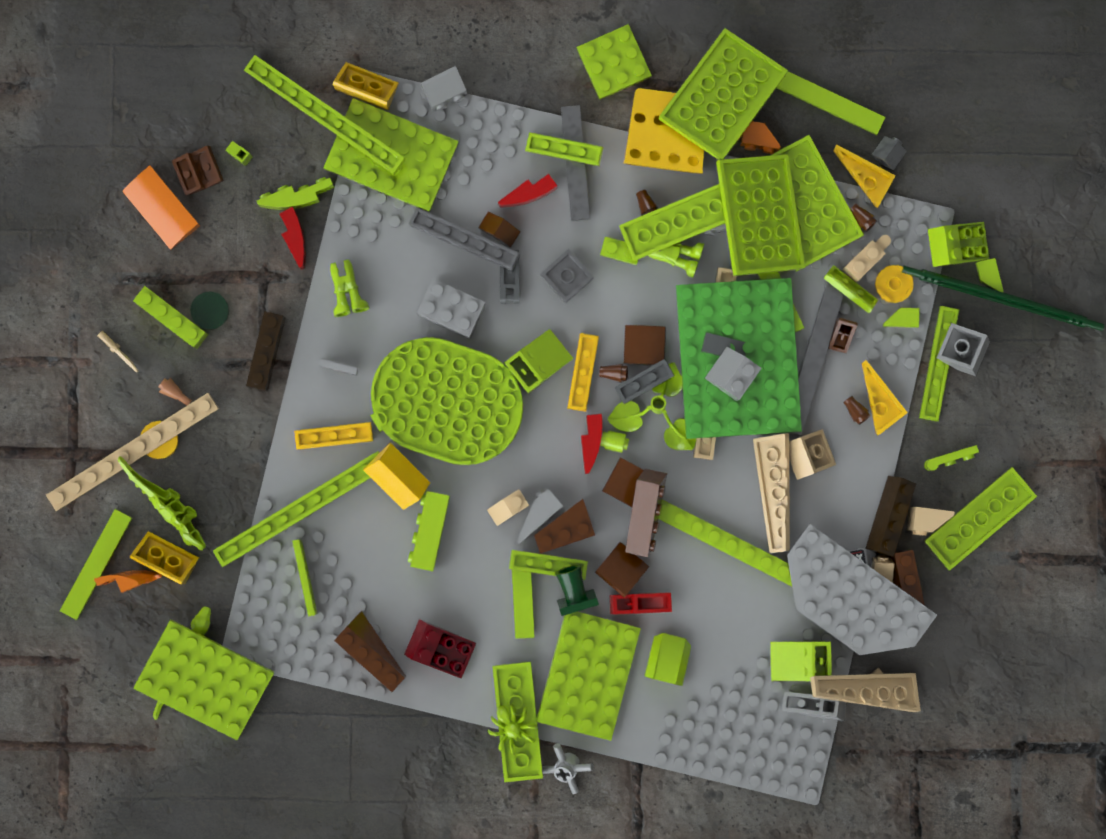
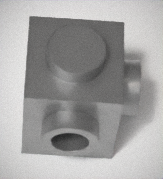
[872,136,907,170]

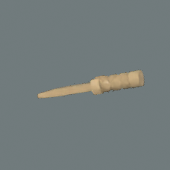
[97,331,138,372]

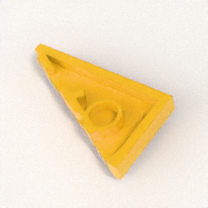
[833,145,896,208]
[861,360,908,436]

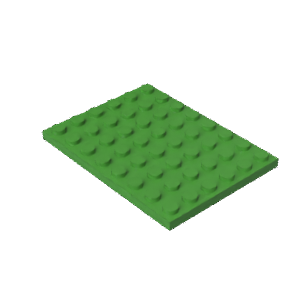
[676,278,802,439]

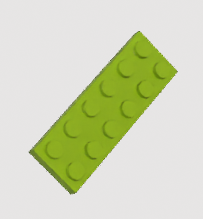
[619,184,725,262]
[924,467,1037,571]
[492,662,543,782]

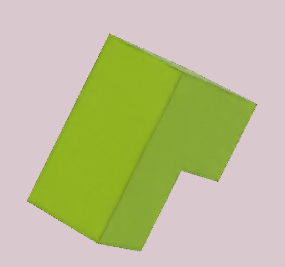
[226,141,253,167]

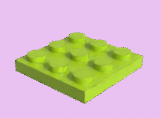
[576,24,652,100]

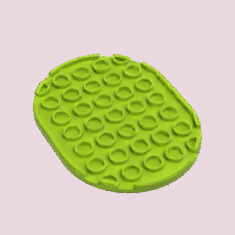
[371,337,523,465]

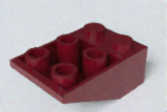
[404,619,476,679]

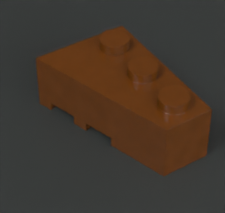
[534,499,595,554]

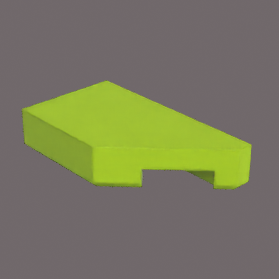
[975,258,1004,292]
[883,308,919,328]

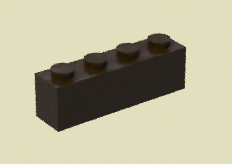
[246,311,286,392]
[865,476,916,557]

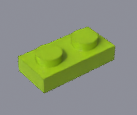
[600,237,638,266]

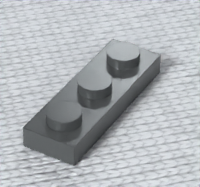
[615,359,675,404]

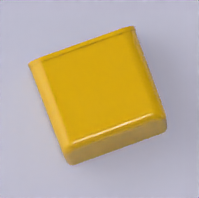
[623,88,704,174]

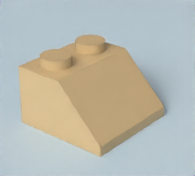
[789,429,836,480]
[907,507,954,536]

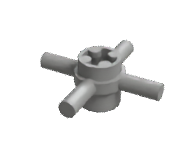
[542,743,594,794]

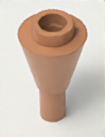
[158,377,192,406]

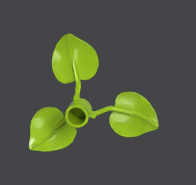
[608,362,696,450]

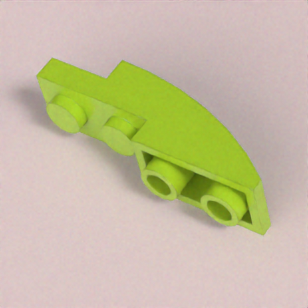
[256,177,335,210]

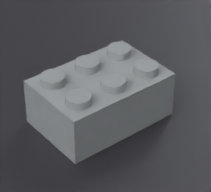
[417,278,486,339]

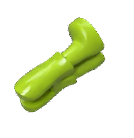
[648,242,704,278]
[330,259,369,317]

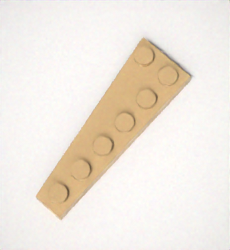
[753,433,790,553]
[810,673,921,712]

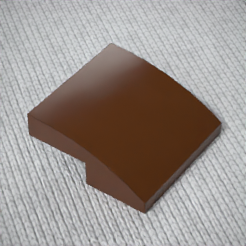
[172,146,224,196]
[624,325,666,365]
[602,457,644,507]
[595,542,650,597]

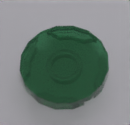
[190,291,229,330]

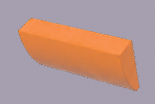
[123,165,200,250]

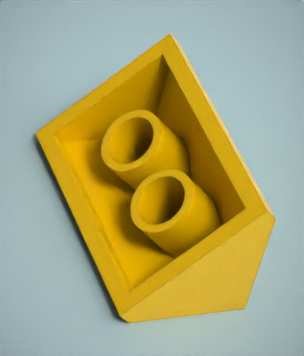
[333,62,399,110]
[363,442,431,510]
[130,531,199,585]

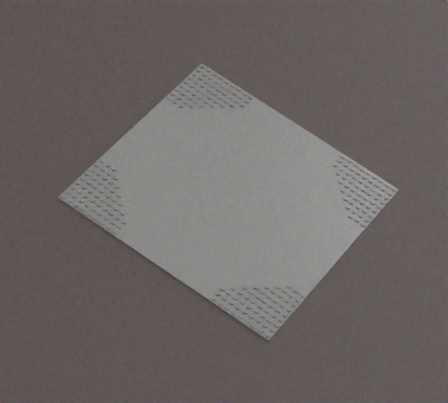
[223,70,954,805]

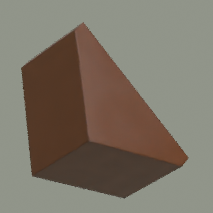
[478,211,521,248]
[828,318,858,354]

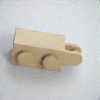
[842,235,891,282]

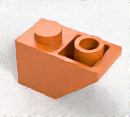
[740,121,780,154]

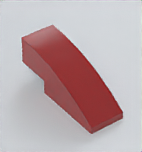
[498,174,558,208]
[279,206,306,270]
[581,414,602,474]
[609,592,672,614]

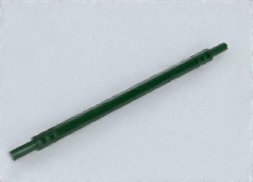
[901,265,1104,331]

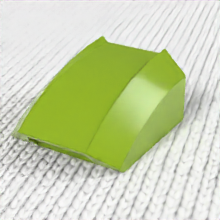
[644,633,691,686]

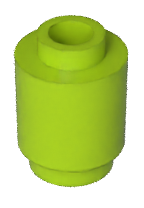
[600,431,629,453]

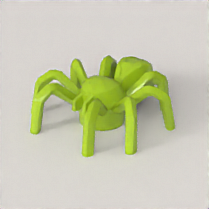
[487,704,538,755]

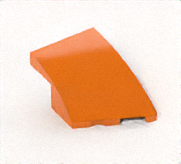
[94,570,162,593]

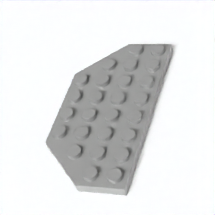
[787,524,937,655]

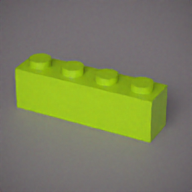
[133,286,209,349]
[408,491,450,572]

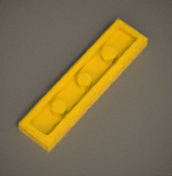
[567,333,599,412]
[294,422,373,450]

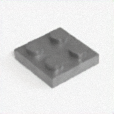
[540,249,594,303]

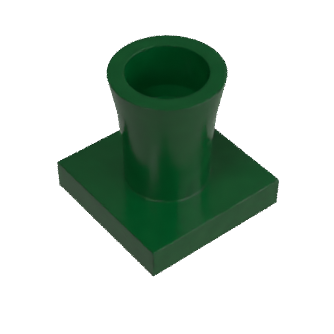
[555,565,599,616]

